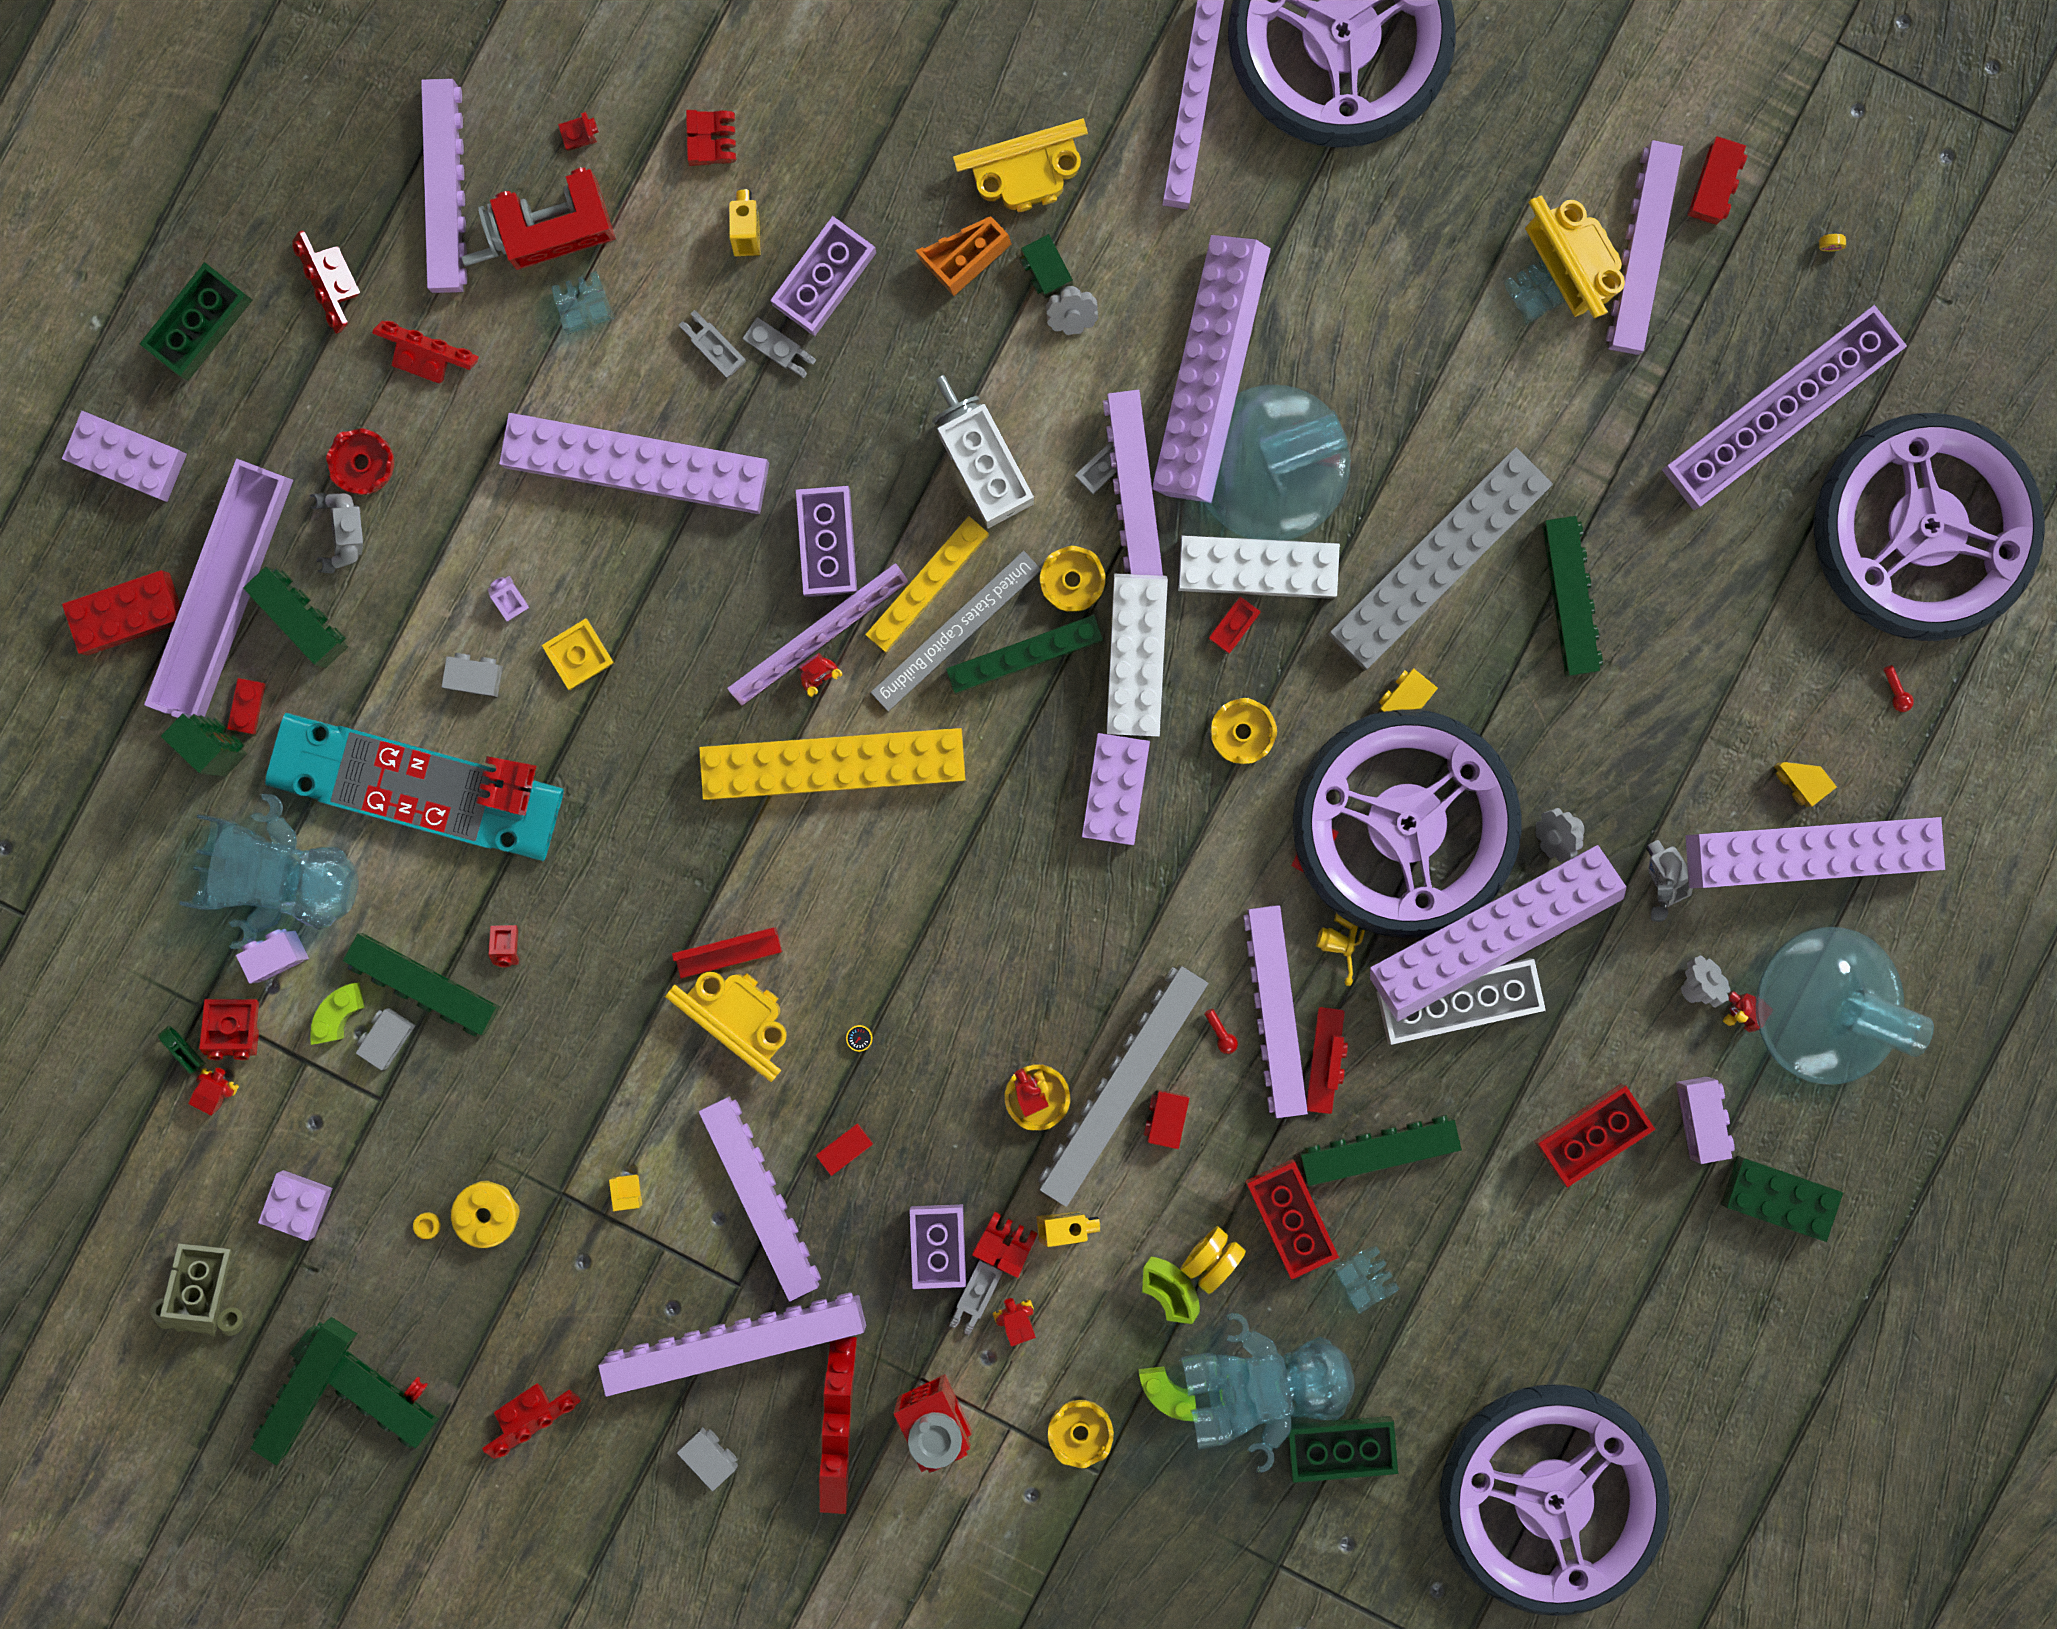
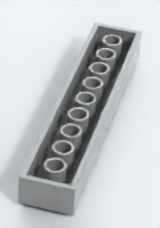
[1328,447,1553,671]
[1038,965,1208,1207]

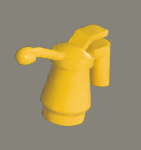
[1316,913,1365,986]

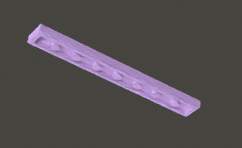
[728,563,908,706]

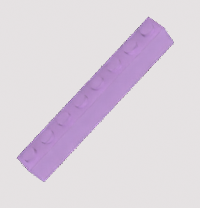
[1163,0,1224,210]
[422,79,467,293]
[1606,140,1683,355]
[1103,390,1163,576]
[1243,905,1308,1118]
[699,1096,821,1302]

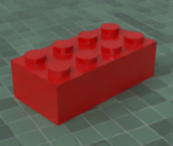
[62,570,181,656]
[1534,1083,1655,1188]
[1245,1159,1339,1280]

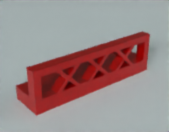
[672,927,783,978]

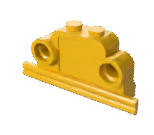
[953,118,1088,212]
[1525,196,1625,319]
[665,972,787,1083]

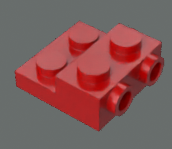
[199,999,259,1061]

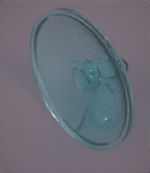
[1204,385,1351,541]
[1756,927,1934,1084]

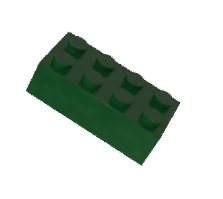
[139,262,253,381]
[243,566,348,668]
[161,713,247,776]
[1720,1155,1844,1242]
[1286,1416,1399,1483]

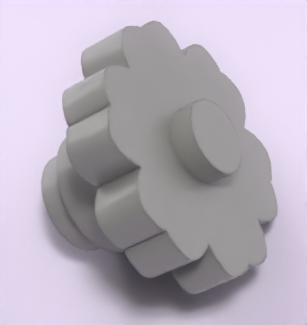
[1046,286,1098,335]
[1536,808,1584,862]
[1681,955,1730,1007]

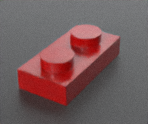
[1208,596,1261,654]
[227,678,266,734]

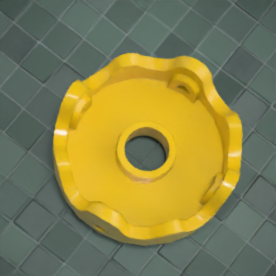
[1040,546,1105,612]
[1210,698,1277,764]
[1005,1064,1070,1130]
[451,1181,519,1248]
[1048,1400,1114,1468]

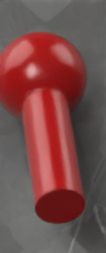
[1883,665,1914,712]
[1204,1009,1238,1054]

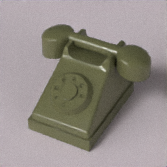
[150,1243,244,1336]

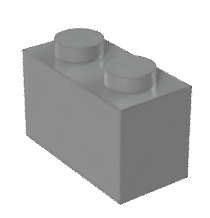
[442,653,503,697]
[356,1008,416,1070]
[677,1427,738,1491]

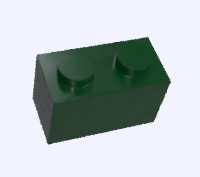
[1019,234,1073,299]

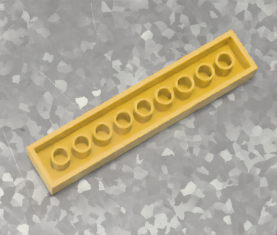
[699,728,966,800]

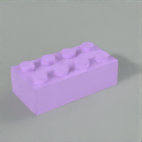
[770,216,876,336]
[62,411,187,502]
[796,486,857,597]
[1082,733,1150,845]

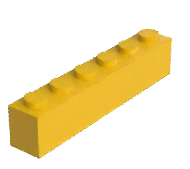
[865,516,989,654]

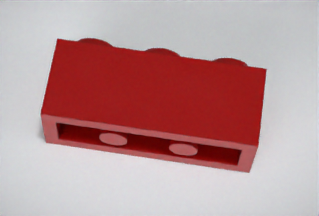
[1687,136,1747,225]

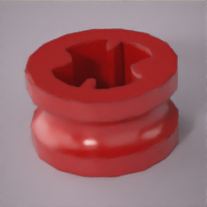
[403,1377,428,1403]

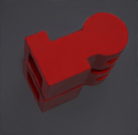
[686,110,736,166]
[476,756,537,816]
[972,1212,1038,1278]

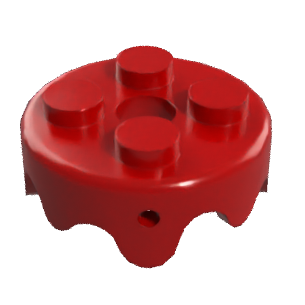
[326,428,394,495]

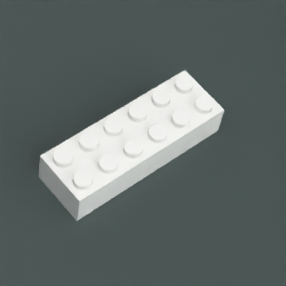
[1178,536,1340,599]
[1107,574,1168,736]
[1377,958,1546,1045]

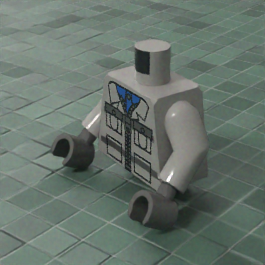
[310,493,363,573]
[1646,840,1693,922]

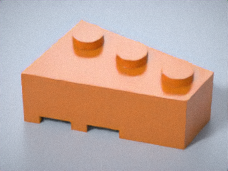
[915,216,1012,296]

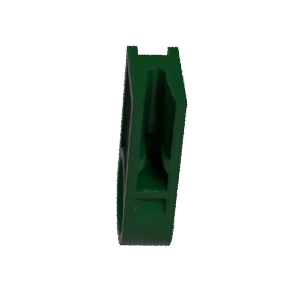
[158,1026,206,1074]

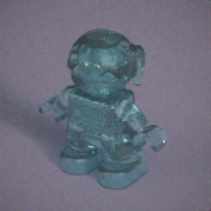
[179,794,359,949]
[1179,1313,1355,1473]

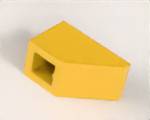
[1378,668,1438,712]
[1774,762,1837,807]

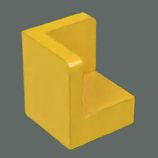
[609,1174,642,1211]

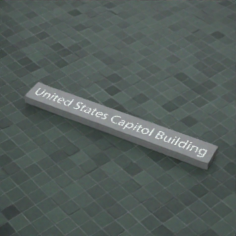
[871,551,1041,712]

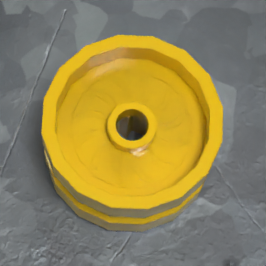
[1180,1226,1246,1294]

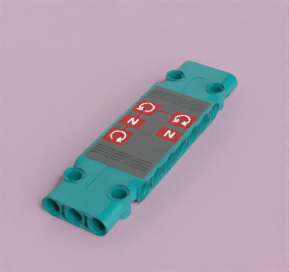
[265,713,564,861]

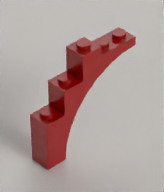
[819,1337,857,1514]

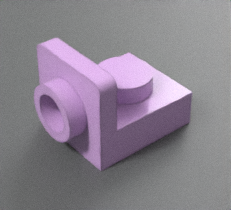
[488,576,529,621]

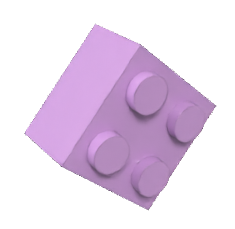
[236,929,309,983]
[258,1170,333,1241]

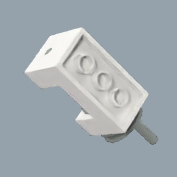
[932,375,1034,528]

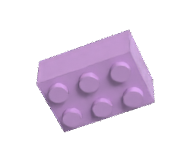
[1676,1077,1735,1164]
[910,1204,966,1289]

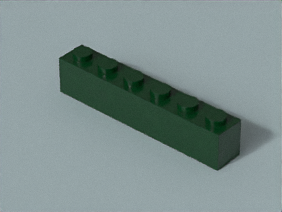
[1542,516,1603,677]
[946,615,1103,695]
[343,933,501,1037]
[1299,1115,1462,1186]
[250,1317,358,1466]
[290,1325,439,1449]

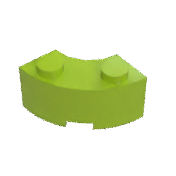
[310,982,365,1045]
[1142,1256,1200,1324]
[1138,1366,1198,1421]

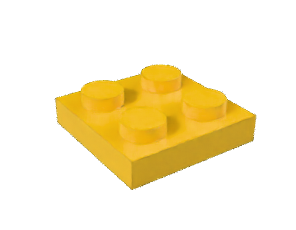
[541,618,614,690]

